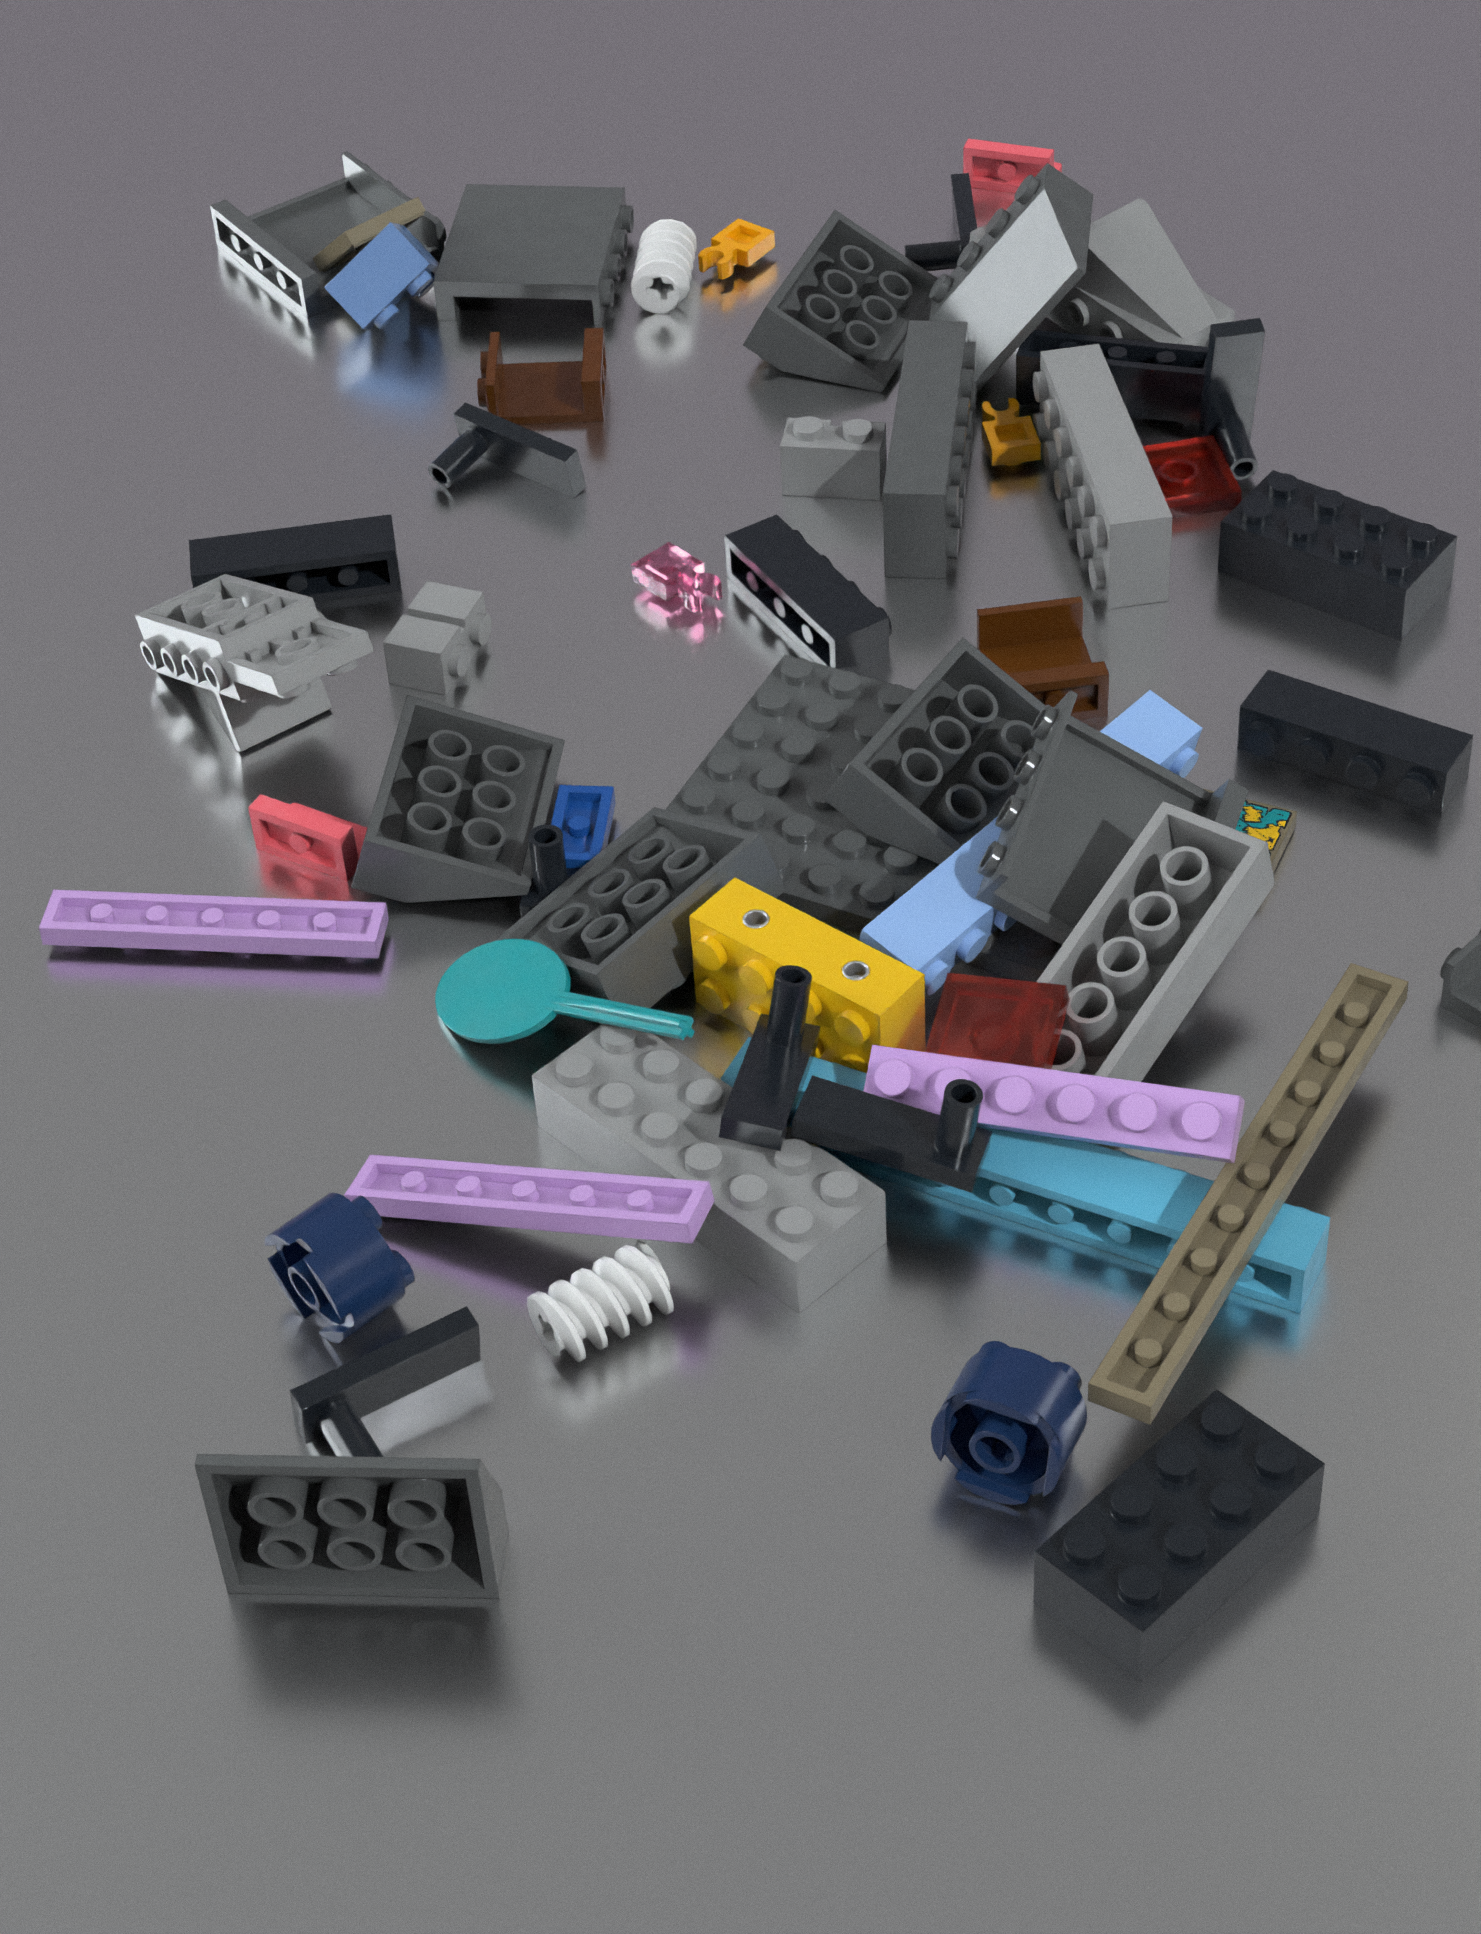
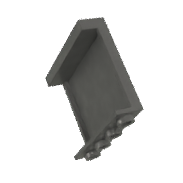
[210,151,447,319]
[433,184,634,325]
[976,690,1249,945]

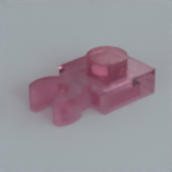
[631,542,722,613]

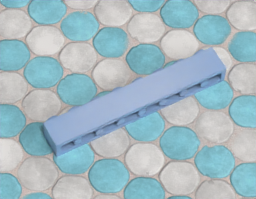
[859,690,1203,995]

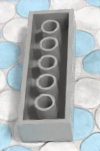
[1032,344,1173,609]
[982,801,1275,1145]
[531,1024,887,1314]

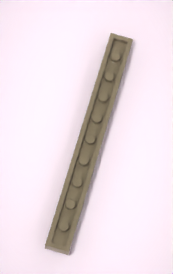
[1088,963,1409,1425]

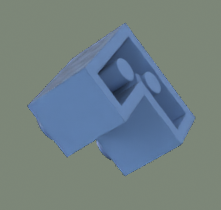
[324,222,439,330]

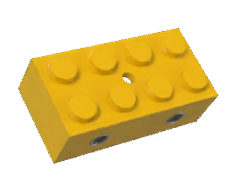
[689,877,926,1073]

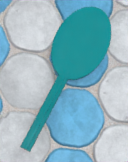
[435,939,695,1044]

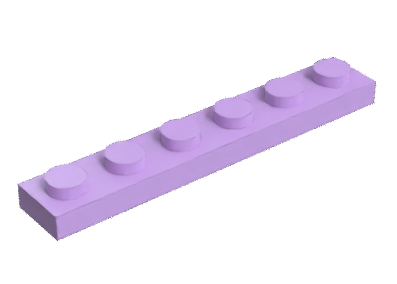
[39,889,389,958]
[864,1045,1245,1163]
[344,1155,715,1244]

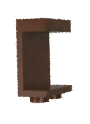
[477,328,607,425]
[977,596,1109,720]

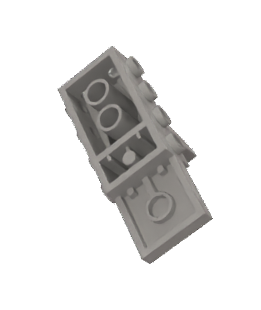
[969,198,1236,347]
[135,574,374,752]

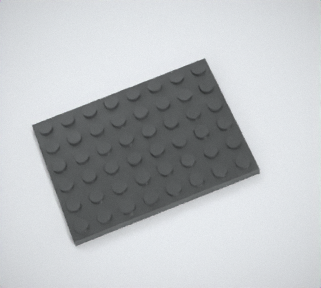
[665,654,1062,985]

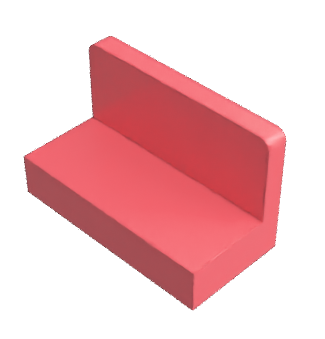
[963,138,1062,193]
[248,794,367,881]

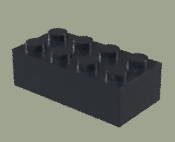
[1218,470,1457,641]
[1033,1389,1325,1682]

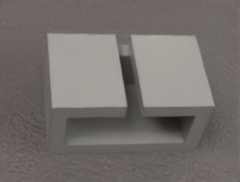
[780,416,887,501]
[383,581,492,695]

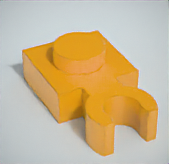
[698,218,775,280]
[982,398,1041,466]

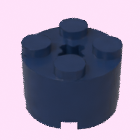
[265,1192,415,1343]
[931,1341,1087,1505]

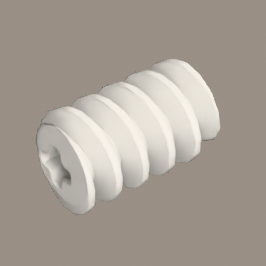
[631,219,697,314]
[527,1240,674,1362]

